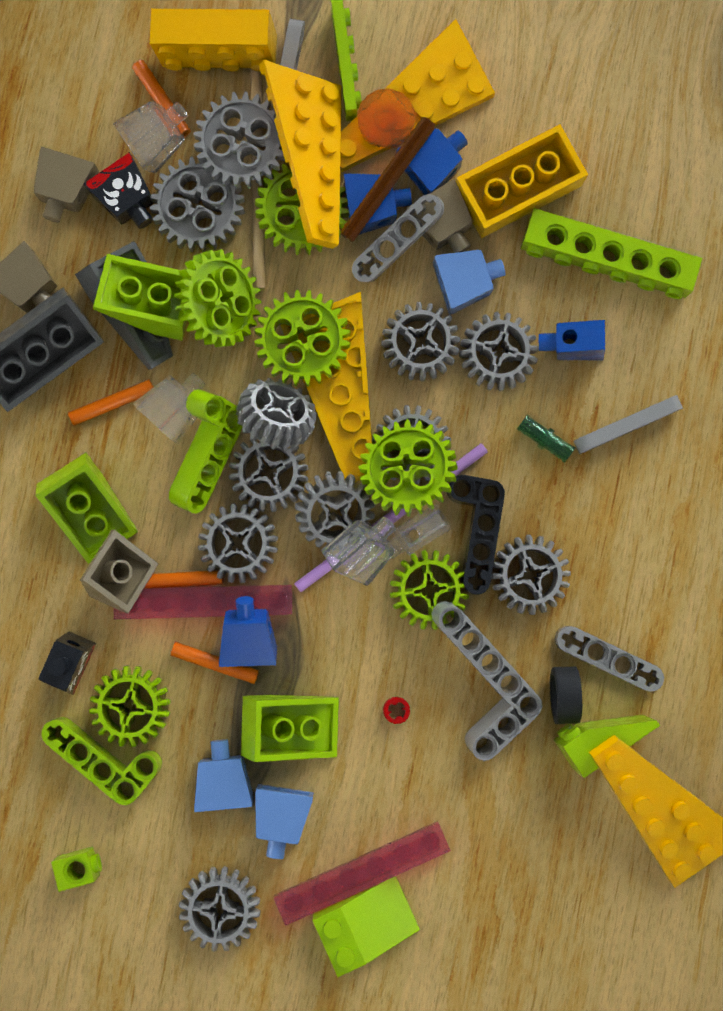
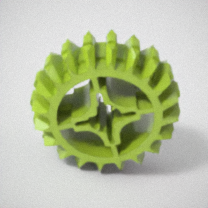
[390,550,469,630]
[89,666,171,747]

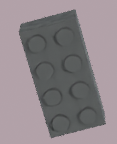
[0,287,104,412]

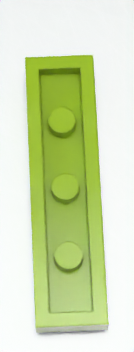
[331,0,362,121]

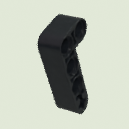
[447,475,505,595]

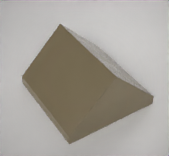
[80,530,158,613]

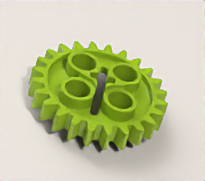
[255,164,349,255]
[174,249,262,348]
[254,290,350,387]
[359,419,458,517]

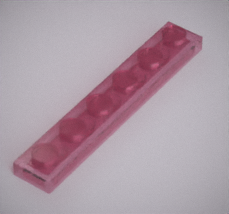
[113,585,293,620]
[273,821,451,926]

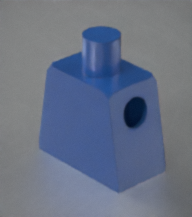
[396,128,468,195]
[344,173,412,235]
[539,320,605,360]
[219,596,277,667]

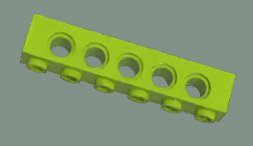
[520,208,703,299]

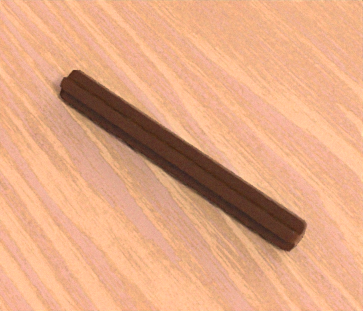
[341,117,435,242]

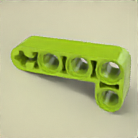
[169,389,243,514]
[41,717,162,805]

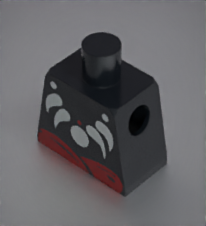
[84,152,154,229]
[38,631,96,695]

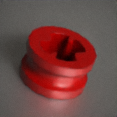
[383,697,410,724]

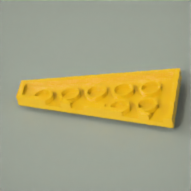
[340,19,495,172]
[259,60,342,249]
[280,292,372,483]
[589,735,723,888]

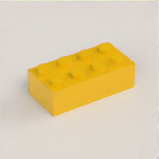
[149,8,277,72]
[456,124,588,239]

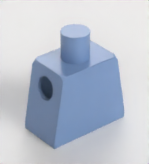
[433,250,506,315]
[194,739,254,812]
[255,784,314,859]

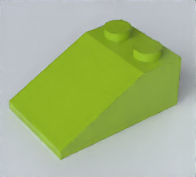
[93,254,187,341]
[35,453,138,564]
[241,695,339,762]
[553,715,660,778]
[312,873,420,977]

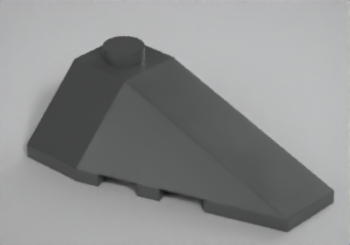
[75,241,173,370]

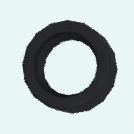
[550,666,583,724]

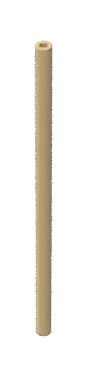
[250,68,265,290]

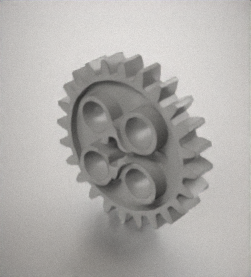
[193,91,285,189]
[150,156,245,252]

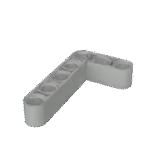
[432,601,543,761]

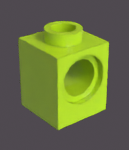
[51,846,102,892]

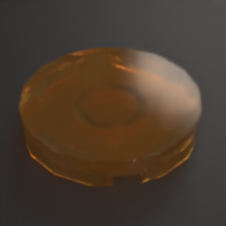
[357,89,415,148]

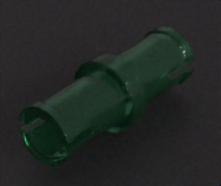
[517,414,576,463]

